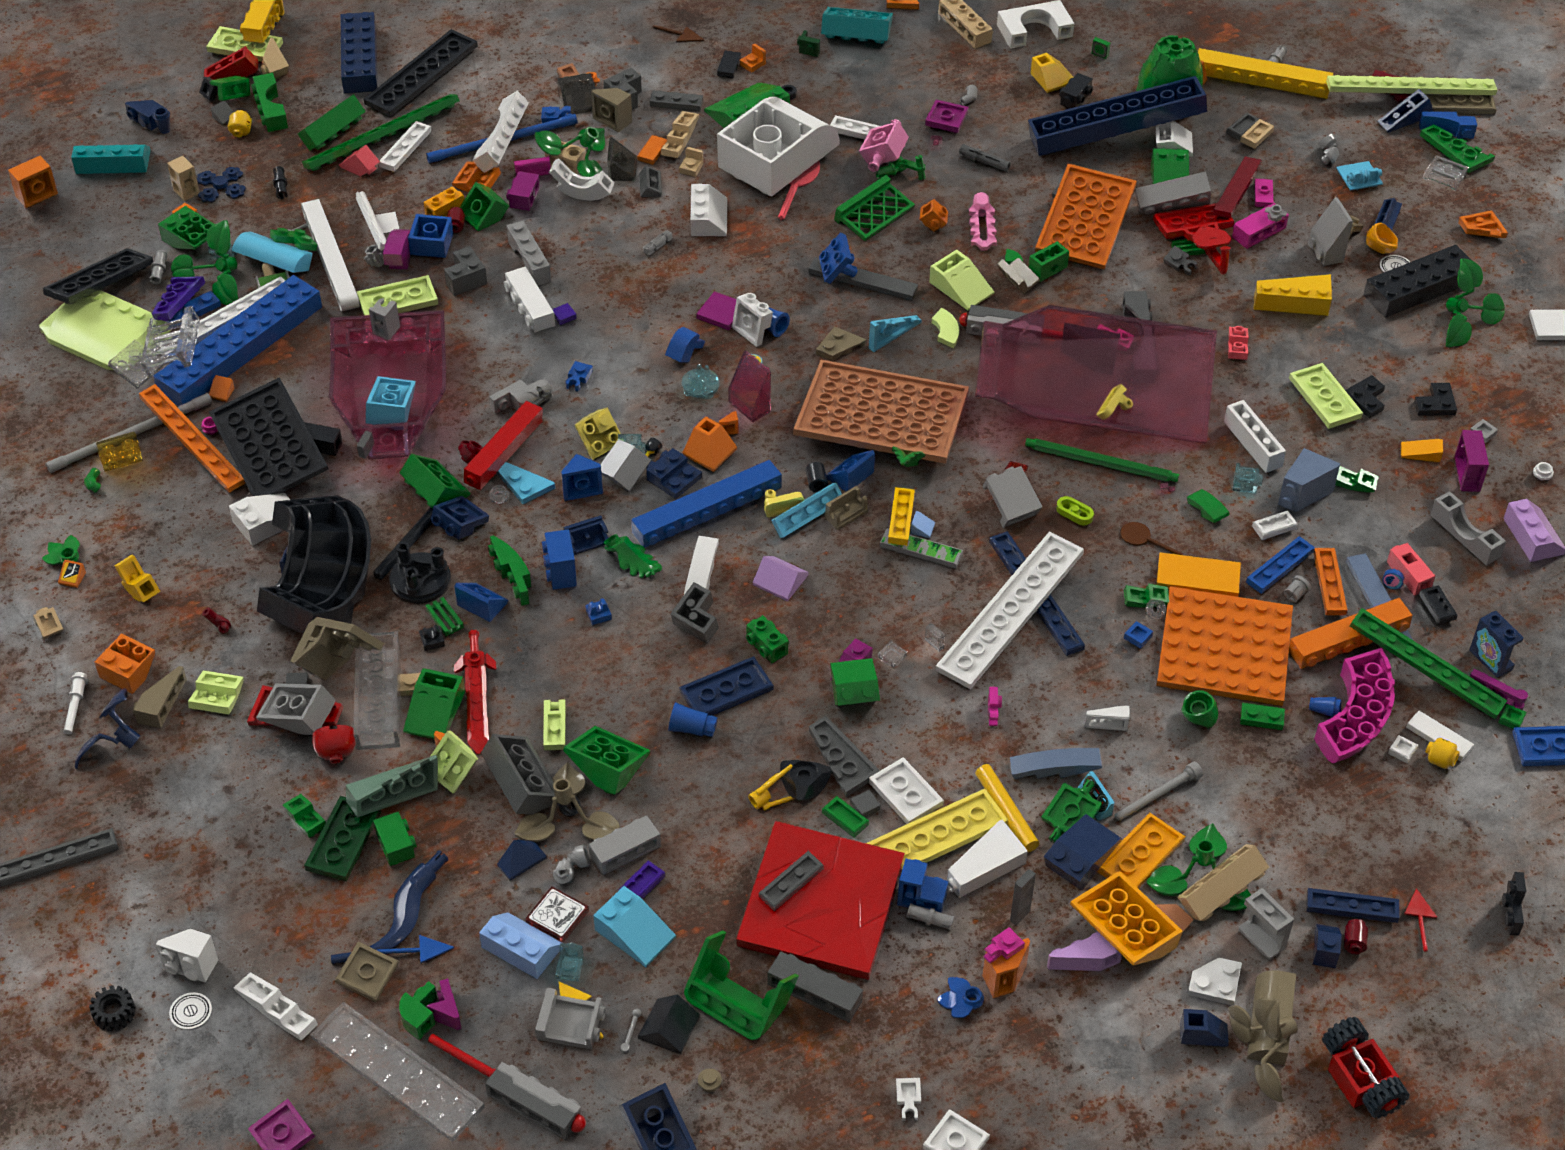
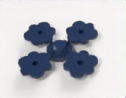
[196,167,246,202]

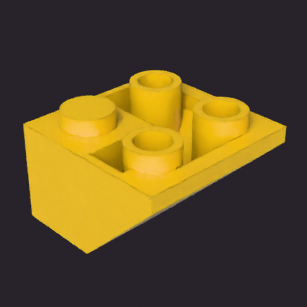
[1030,53,1073,93]

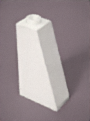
[946,820,1028,898]

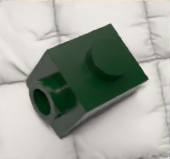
[797,30,820,57]

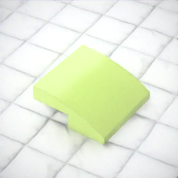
[188,670,244,715]
[431,731,478,793]

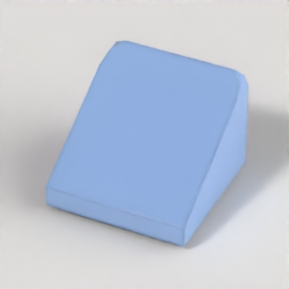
[911,511,935,538]

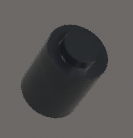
[805,462,828,493]

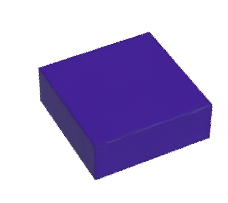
[552,303,577,325]

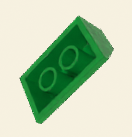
[399,454,471,508]

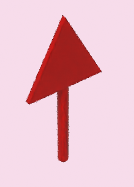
[1404,888,1437,952]

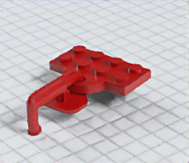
[1153,203,1234,275]

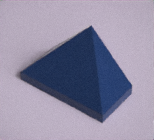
[497,840,547,881]

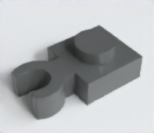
[1163,246,1197,275]

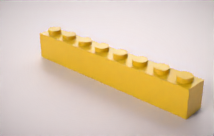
[1198,48,1333,99]

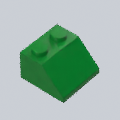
[459,182,509,231]
[830,658,880,706]

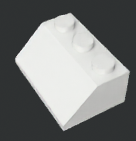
[690,184,727,236]

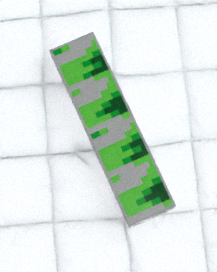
[880,528,963,569]

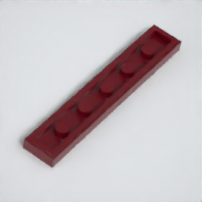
[1213,156,1262,218]

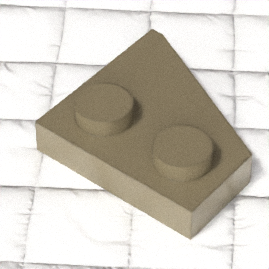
[816,326,866,361]

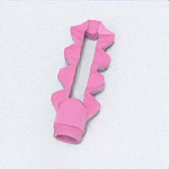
[969,192,997,251]

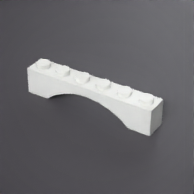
[472,91,529,173]

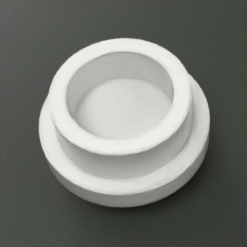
[1533,462,1554,480]

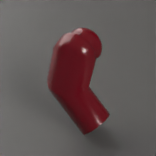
[202,607,231,633]

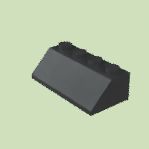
[481,734,555,815]

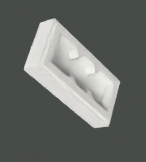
[1252,510,1298,540]

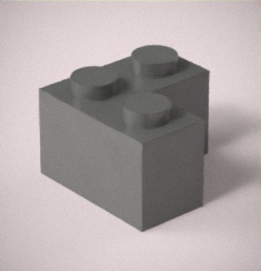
[603,68,642,110]
[444,246,487,296]
[670,582,719,644]

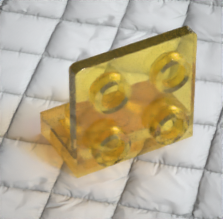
[96,432,143,472]

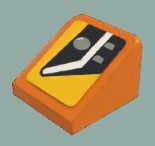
[58,560,86,588]

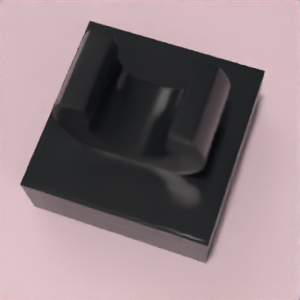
[199,77,218,101]
[419,625,445,651]

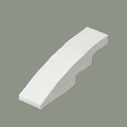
[684,536,719,594]
[234,972,318,1040]

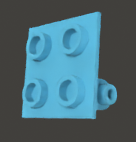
[1336,161,1383,191]

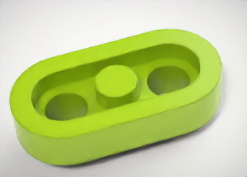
[1056,496,1094,525]

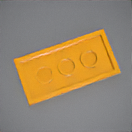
[1156,552,1241,597]
[1097,813,1185,889]

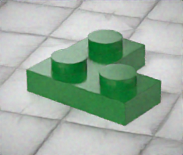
[270,228,318,251]

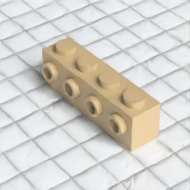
[938,0,993,49]
[1177,844,1270,921]

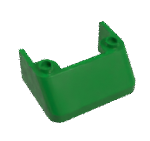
[684,930,799,1040]

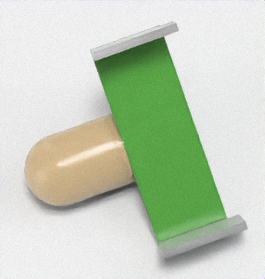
[255,263,290,288]

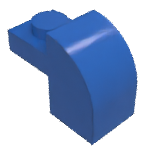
[665,327,705,362]

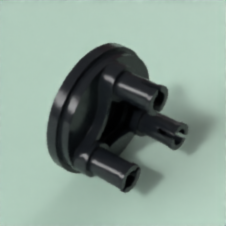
[389,542,451,604]

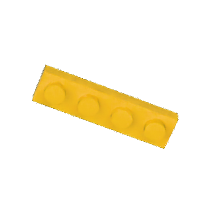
[888,487,915,546]

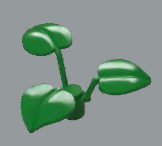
[534,127,605,177]
[171,220,238,305]
[1445,259,1505,347]
[1147,823,1251,911]

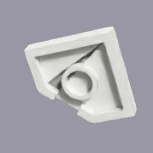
[1188,958,1242,1006]

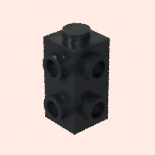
[1059,73,1093,109]

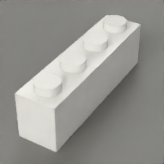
[504,266,555,333]
[1224,400,1286,473]

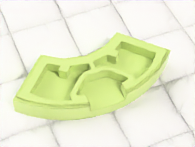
[931,308,959,348]

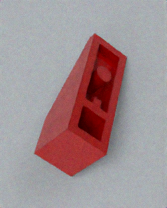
[204,46,258,80]

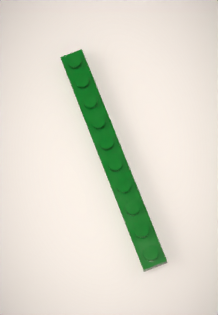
[302,94,460,171]

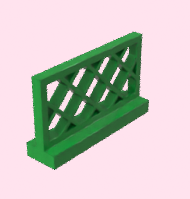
[834,175,915,241]

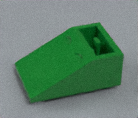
[158,206,214,249]
[403,668,465,739]

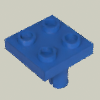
[819,232,858,284]

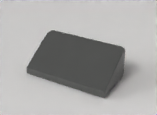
[639,165,662,197]

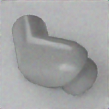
[960,85,978,106]

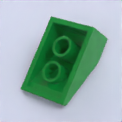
[1151,148,1189,184]

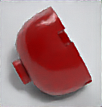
[312,725,356,764]

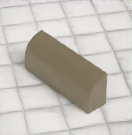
[1247,970,1296,1066]

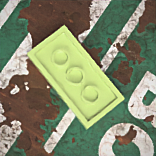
[206,26,283,62]
[356,275,438,321]
[1289,363,1363,429]

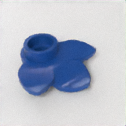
[937,977,984,1018]

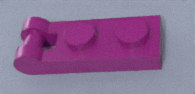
[1470,669,1528,710]

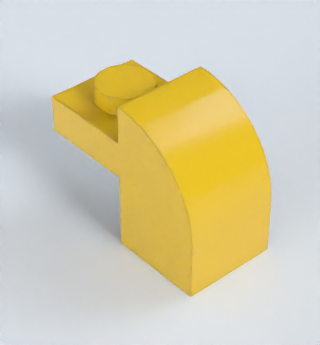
[114,555,160,602]

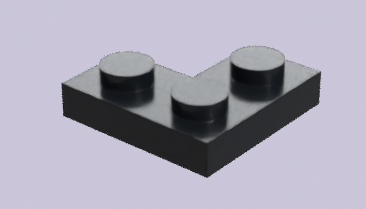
[1345,375,1385,418]
[1414,383,1457,416]
[1502,872,1526,936]

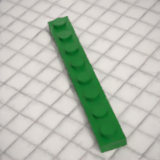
[1350,608,1507,719]

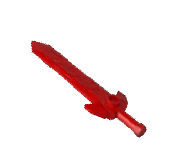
[454,630,497,754]

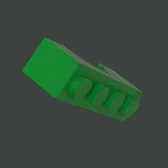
[251,73,288,132]

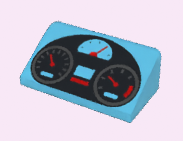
[1078,771,1115,821]

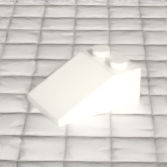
[229,493,290,546]

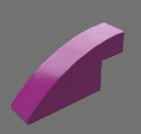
[383,229,411,270]

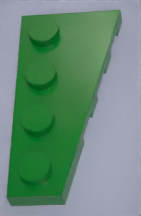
[1420,124,1495,173]

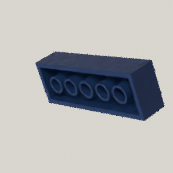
[340,12,378,94]

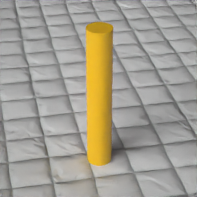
[975,764,1040,853]

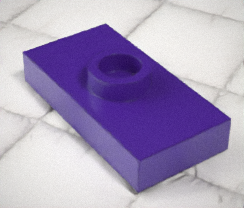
[618,860,665,899]

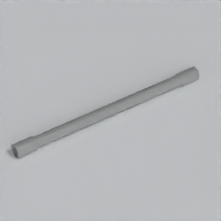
[45,393,212,473]

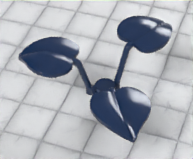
[75,688,140,770]

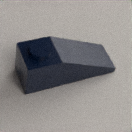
[1377,89,1434,133]

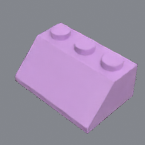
[1503,499,1565,562]

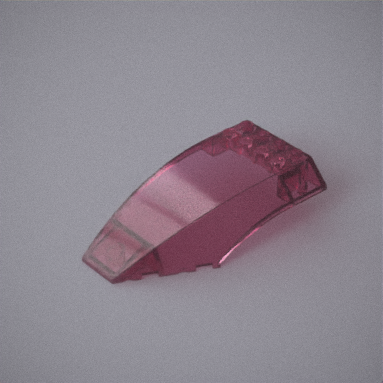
[328,310,446,459]

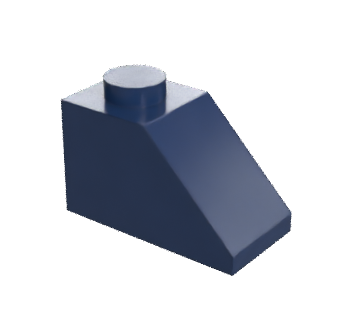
[1313,924,1342,968]

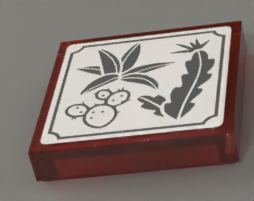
[525,886,589,943]

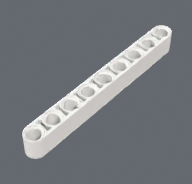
[301,199,360,312]

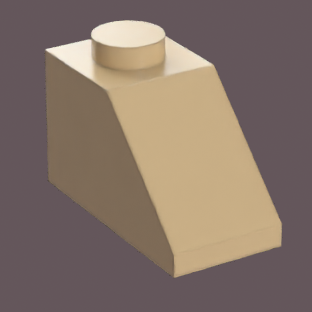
[260,38,289,78]

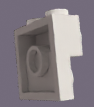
[732,293,773,347]

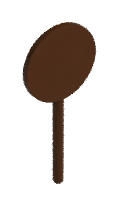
[1120,522,1183,555]

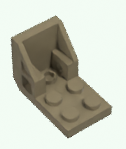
[290,617,384,681]

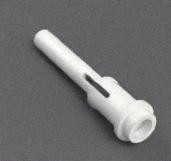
[63,672,88,734]

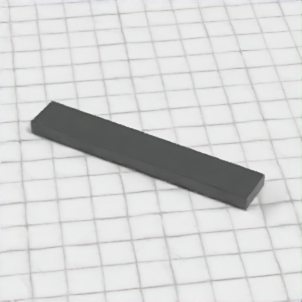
[809,257,918,301]
[0,828,119,887]

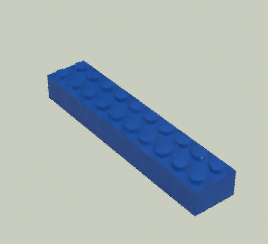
[153,275,322,406]

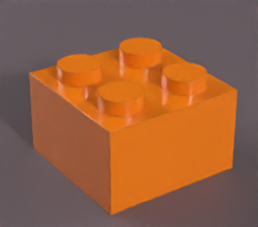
[8,156,58,208]

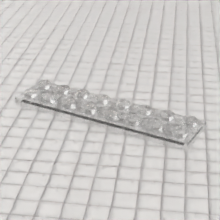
[311,1002,485,1142]

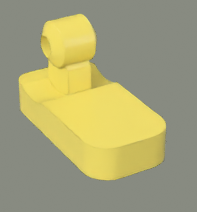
[1096,384,1133,420]
[764,489,804,517]

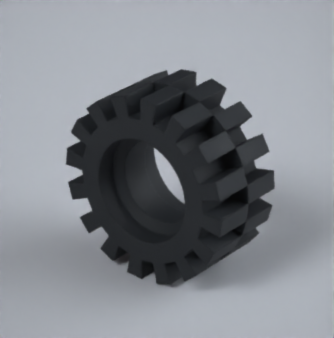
[89,985,135,1032]

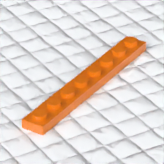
[139,384,245,493]

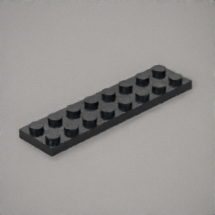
[364,29,478,117]

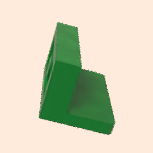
[209,76,250,101]

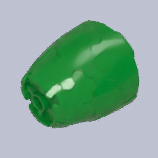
[1136,35,1203,91]

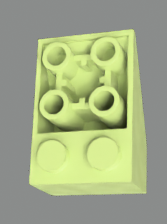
[929,250,994,311]

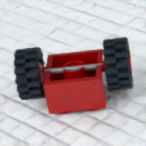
[1322,1017,1410,1119]

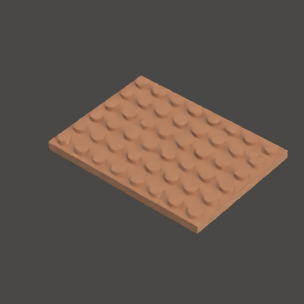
[793,360,969,464]

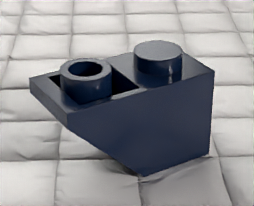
[125,100,164,131]
[1180,1009,1229,1047]

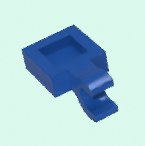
[541,106,571,123]

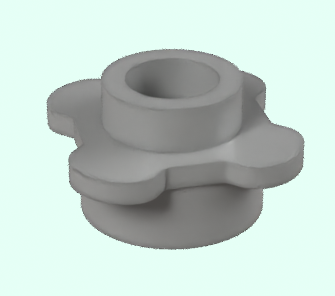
[1265,204,1287,221]

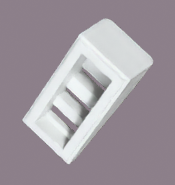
[1084,706,1129,731]

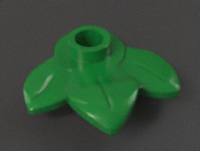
[42,535,80,565]

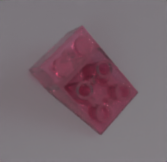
[728,350,771,422]

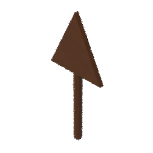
[652,25,704,42]

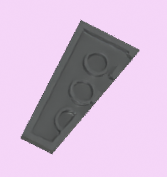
[809,716,880,797]

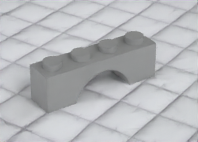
[506,221,551,286]
[1430,491,1506,565]

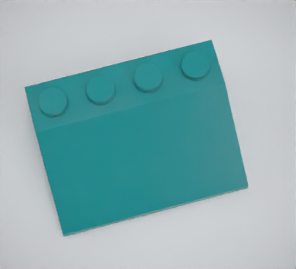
[821,7,893,43]

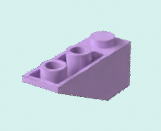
[1047,932,1122,971]

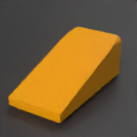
[1401,439,1443,462]

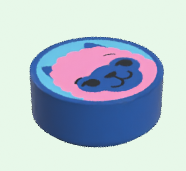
[1382,569,1404,589]

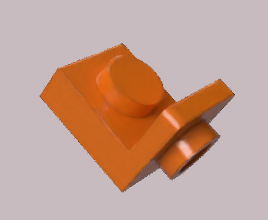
[740,44,766,73]

